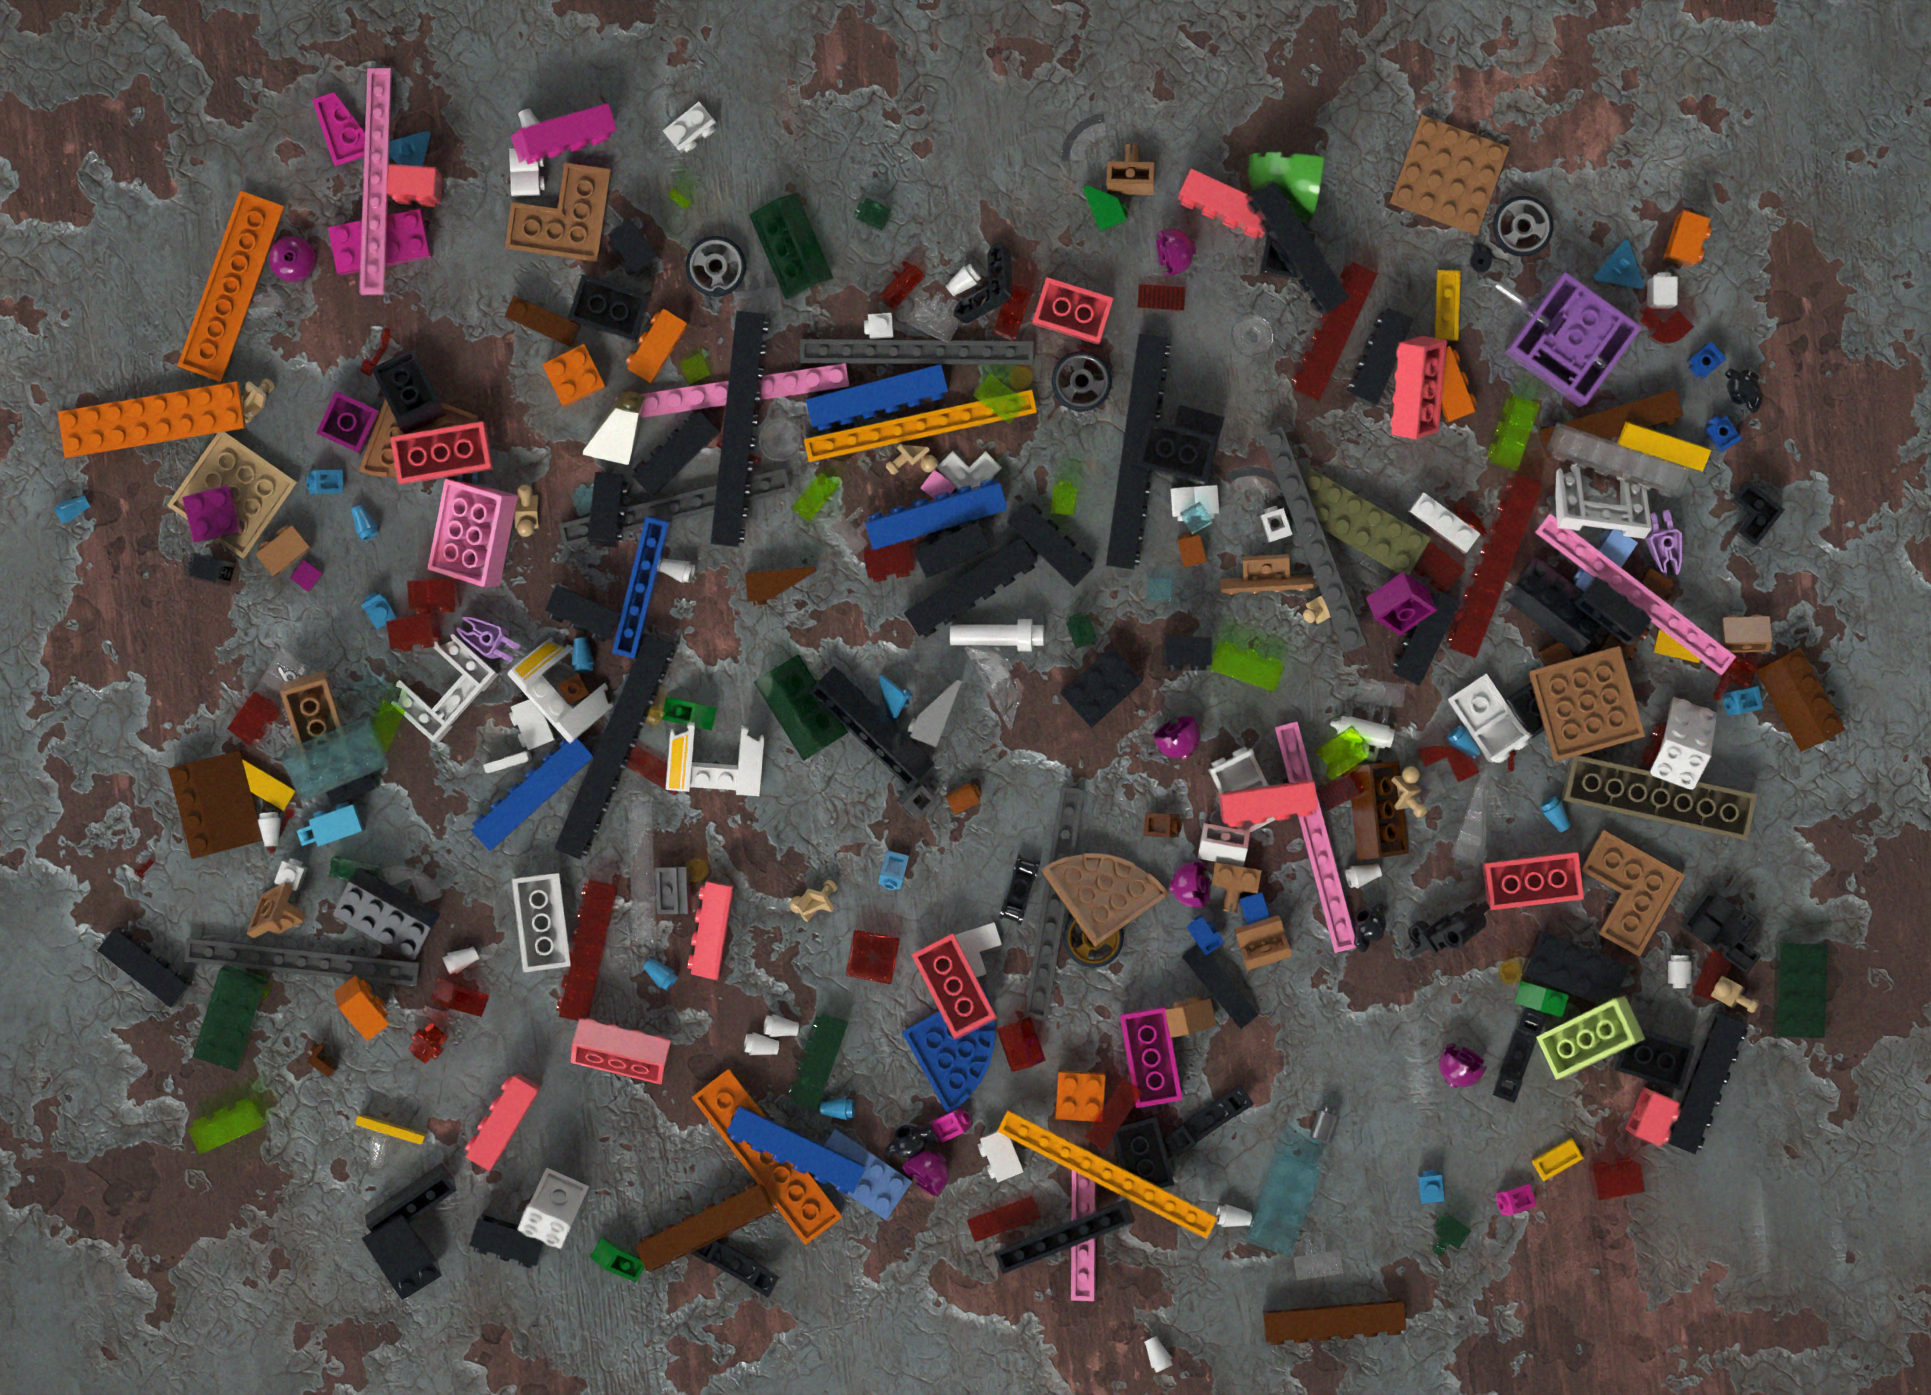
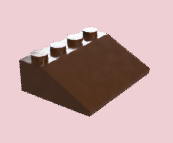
[168,750,263,859]

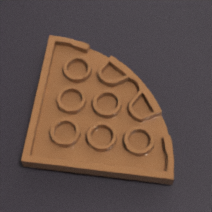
[359,399,479,477]
[1041,853,1169,946]

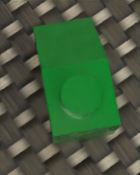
[1082,185,1129,233]
[661,697,717,731]
[1514,980,1569,1017]
[590,1237,644,1283]

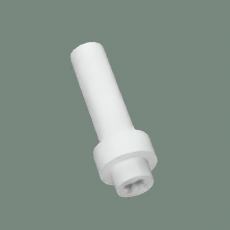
[950,619,1045,652]

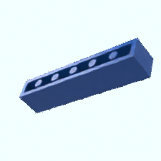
[805,364,948,431]
[864,478,1008,550]
[612,515,672,659]
[471,737,594,851]
[727,1105,866,1194]

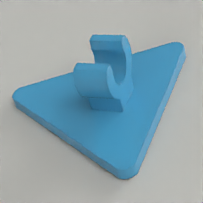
[389,131,431,167]
[1593,240,1644,289]
[879,675,913,722]

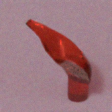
[1453,503,1487,537]

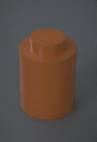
[945,782,982,815]

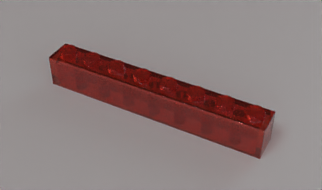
[1446,474,1543,659]

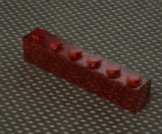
[1291,262,1378,403]
[556,879,618,1021]

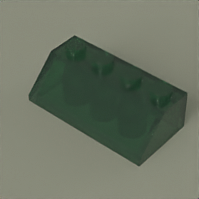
[749,192,833,300]
[754,654,848,761]

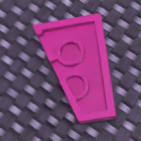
[312,92,365,167]

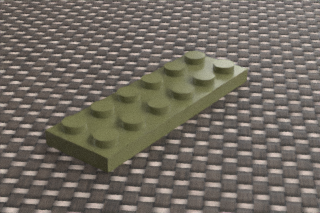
[1287,468,1431,576]

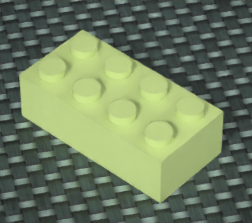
[1536,996,1645,1080]

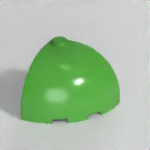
[1248,152,1324,224]

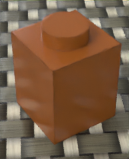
[1176,531,1207,568]

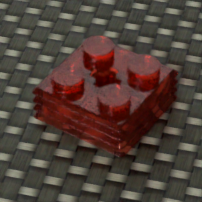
[846,930,900,984]

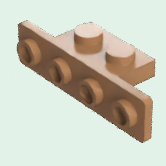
[1220,554,1314,595]

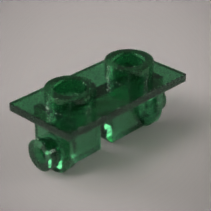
[328,855,380,882]

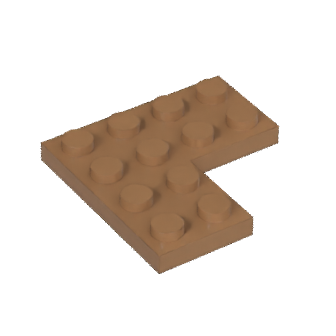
[505,163,611,263]
[1580,830,1685,957]

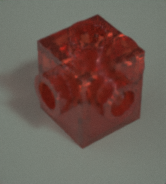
[408,1022,448,1064]

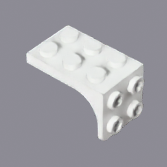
[1447,674,1532,763]
[1651,697,1717,789]
[1208,747,1276,832]
[518,1168,589,1249]

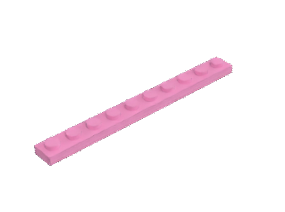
[360,68,392,295]
[615,363,849,418]
[1535,514,1736,675]
[1274,721,1356,953]

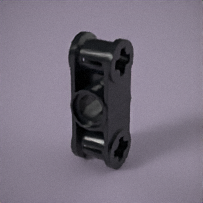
[998,854,1041,925]

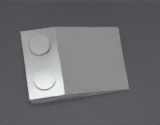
[908,680,962,747]

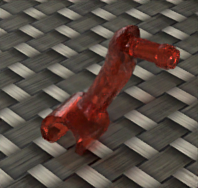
[360,328,390,376]

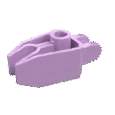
[1645,510,1682,577]
[456,617,521,663]

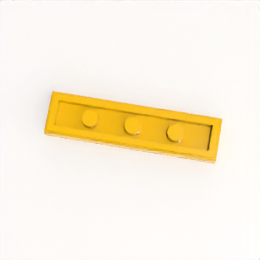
[1617,421,1712,472]

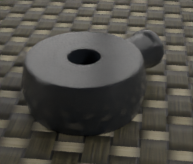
[1470,244,1492,273]

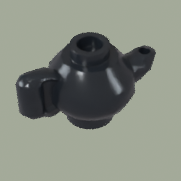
[1725,368,1762,413]
[1354,903,1387,953]
[885,1125,939,1158]

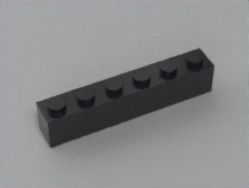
[1245,180,1349,314]
[904,538,1037,638]
[809,666,935,789]
[1667,1012,1748,1154]
[994,1199,1136,1274]

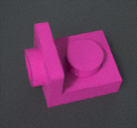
[931,1106,972,1143]
[1496,1184,1537,1215]

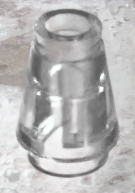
[369,1132,392,1168]

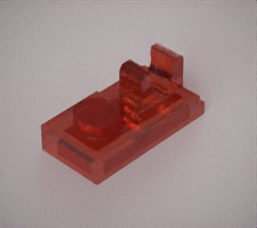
[879,261,925,310]

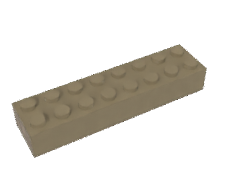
[1561,756,1757,841]

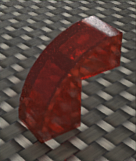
[1416,745,1480,782]

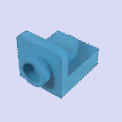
[306,470,343,495]
[361,592,398,630]
[1723,686,1763,716]
[878,850,909,890]
[1417,1169,1445,1204]

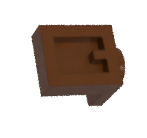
[558,674,591,704]
[1144,813,1182,838]
[307,1042,337,1078]

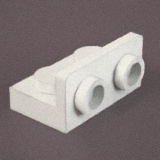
[663,102,717,153]

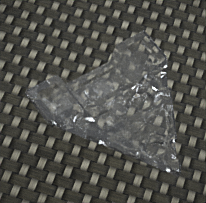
[964,646,1024,730]

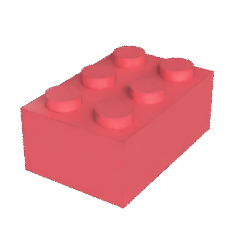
[386,165,443,207]
[1032,277,1113,345]
[1625,1087,1680,1147]

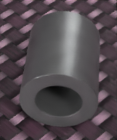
[1309,1106,1340,1143]

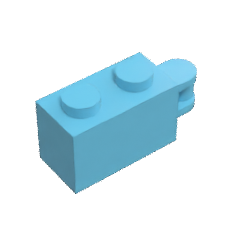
[297,802,365,846]

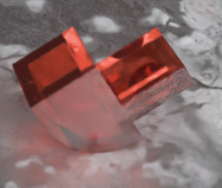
[993,283,1033,341]
[1638,307,1694,345]

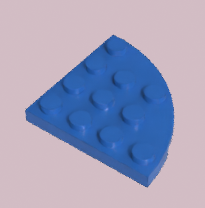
[902,986,995,1114]

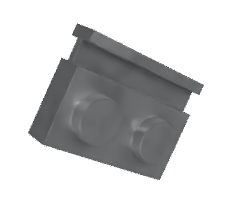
[655,867,692,914]

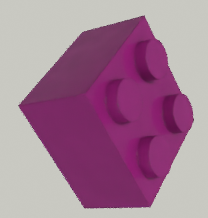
[316,391,380,454]
[182,485,243,543]
[1366,572,1437,636]

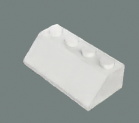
[511,873,571,972]

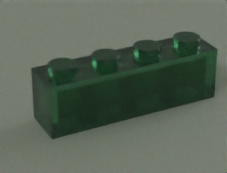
[788,1012,849,1111]

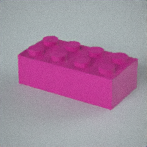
[511,103,617,165]
[328,209,432,276]
[1119,1006,1182,1108]

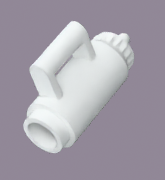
[1330,716,1395,762]

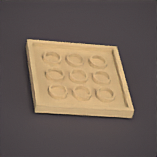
[167,432,298,559]

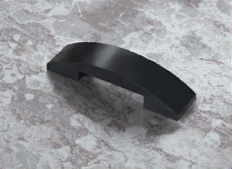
[1182,944,1259,1029]
[1492,1007,1547,1103]
[1164,1084,1254,1157]
[691,1240,780,1298]

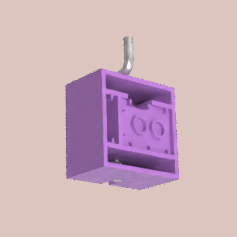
[1495,272,1642,407]

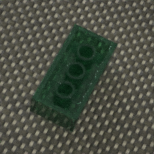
[1773,942,1827,1038]
[192,965,269,1072]

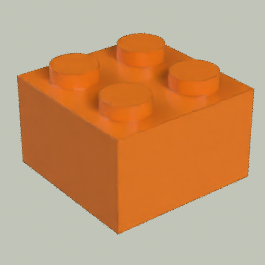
[1663,210,1712,268]
[542,344,607,408]
[334,975,389,1042]
[1055,1070,1105,1122]

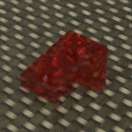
[1706,655,1759,700]

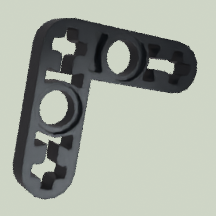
[954,243,1013,324]

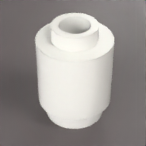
[1668,955,1692,988]

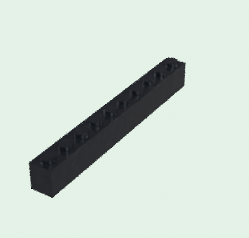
[710,310,769,548]
[1106,334,1170,570]
[554,634,676,860]

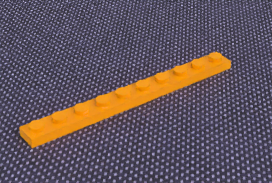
[804,390,1037,462]
[997,1110,1218,1239]

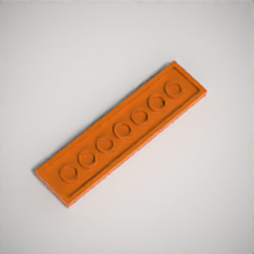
[177,191,285,382]
[58,381,246,458]
[691,1068,843,1245]

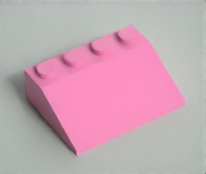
[428,479,518,587]

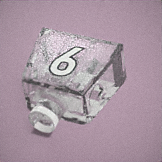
[258,646,313,694]

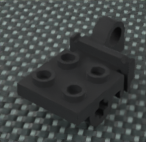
[1681,888,1761,974]
[1408,901,1491,958]

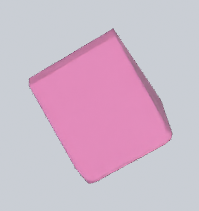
[921,470,955,499]

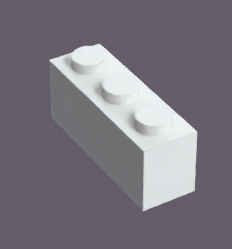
[1408,493,1480,554]

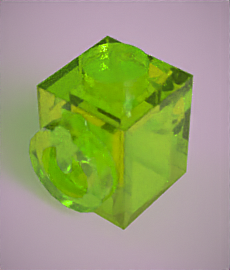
[1050,481,1077,516]

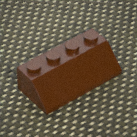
[1755,648,1846,752]
[1348,761,1409,860]

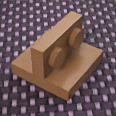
[246,882,306,938]
[1234,915,1292,971]

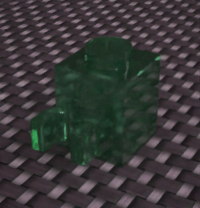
[854,198,892,233]
[1066,612,1098,649]
[1432,1212,1472,1257]

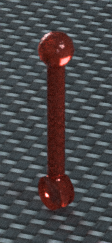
[267,809,294,854]

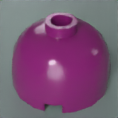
[1156,229,1196,277]
[269,236,316,283]
[1153,716,1201,759]
[1170,861,1210,908]
[1439,1043,1487,1088]
[902,1151,949,1196]

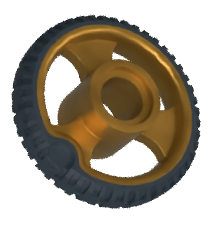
[1063,915,1124,968]

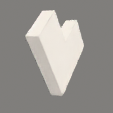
[937,451,1002,489]
[483,751,532,773]
[955,922,1002,977]

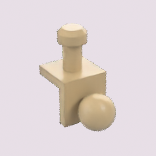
[242,378,274,423]
[886,445,938,475]
[514,485,539,537]
[1303,591,1350,624]
[1391,766,1427,818]
[789,880,837,922]
[1711,976,1759,1013]

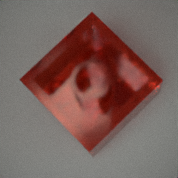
[407,578,461,614]
[1588,1157,1645,1201]

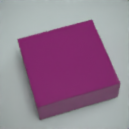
[290,560,323,592]

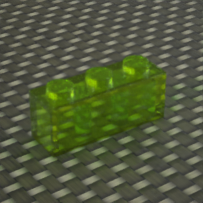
[1487,395,1540,472]
[1208,640,1284,692]
[188,1097,267,1155]

